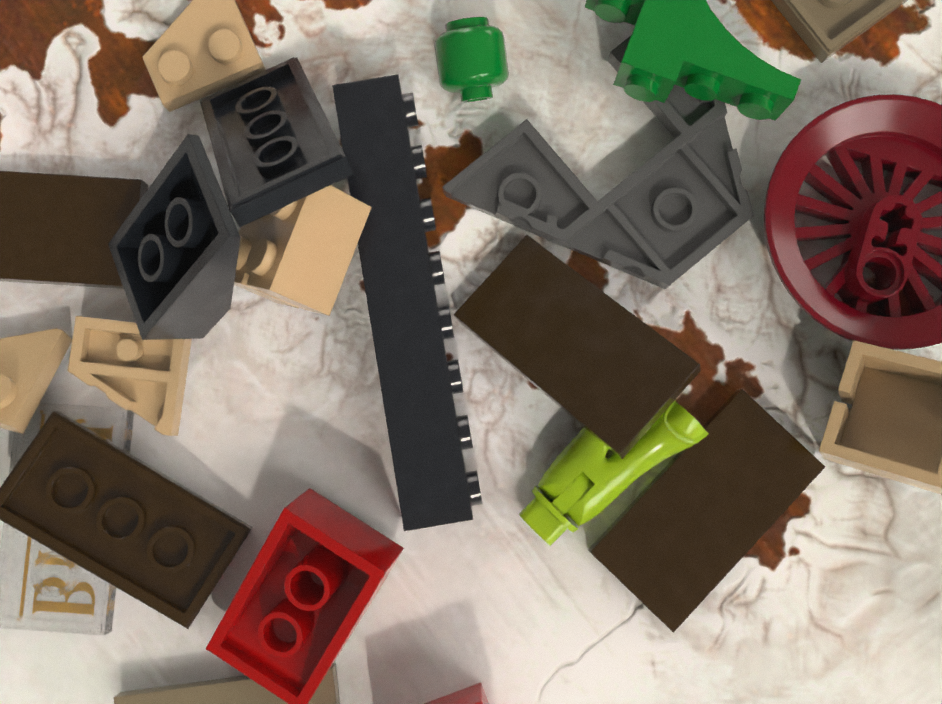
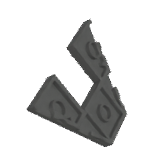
[442,36,754,289]

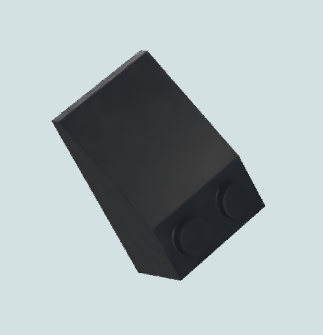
[108,134,241,340]

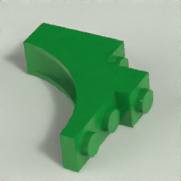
[585,0,801,121]

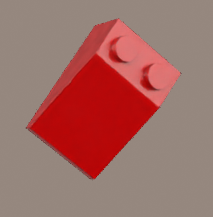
[205,488,404,704]

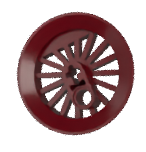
[764,94,942,350]

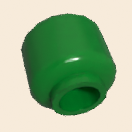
[434,17,509,103]

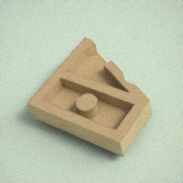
[142,0,266,112]
[68,316,192,436]
[0,328,72,434]

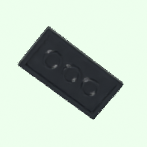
[200,57,354,227]

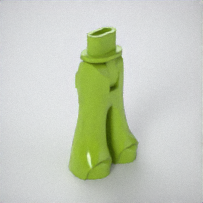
[519,401,709,546]

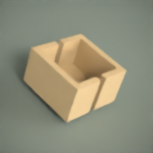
[234,185,372,316]
[819,340,942,495]

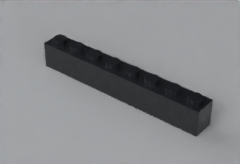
[332,74,483,532]

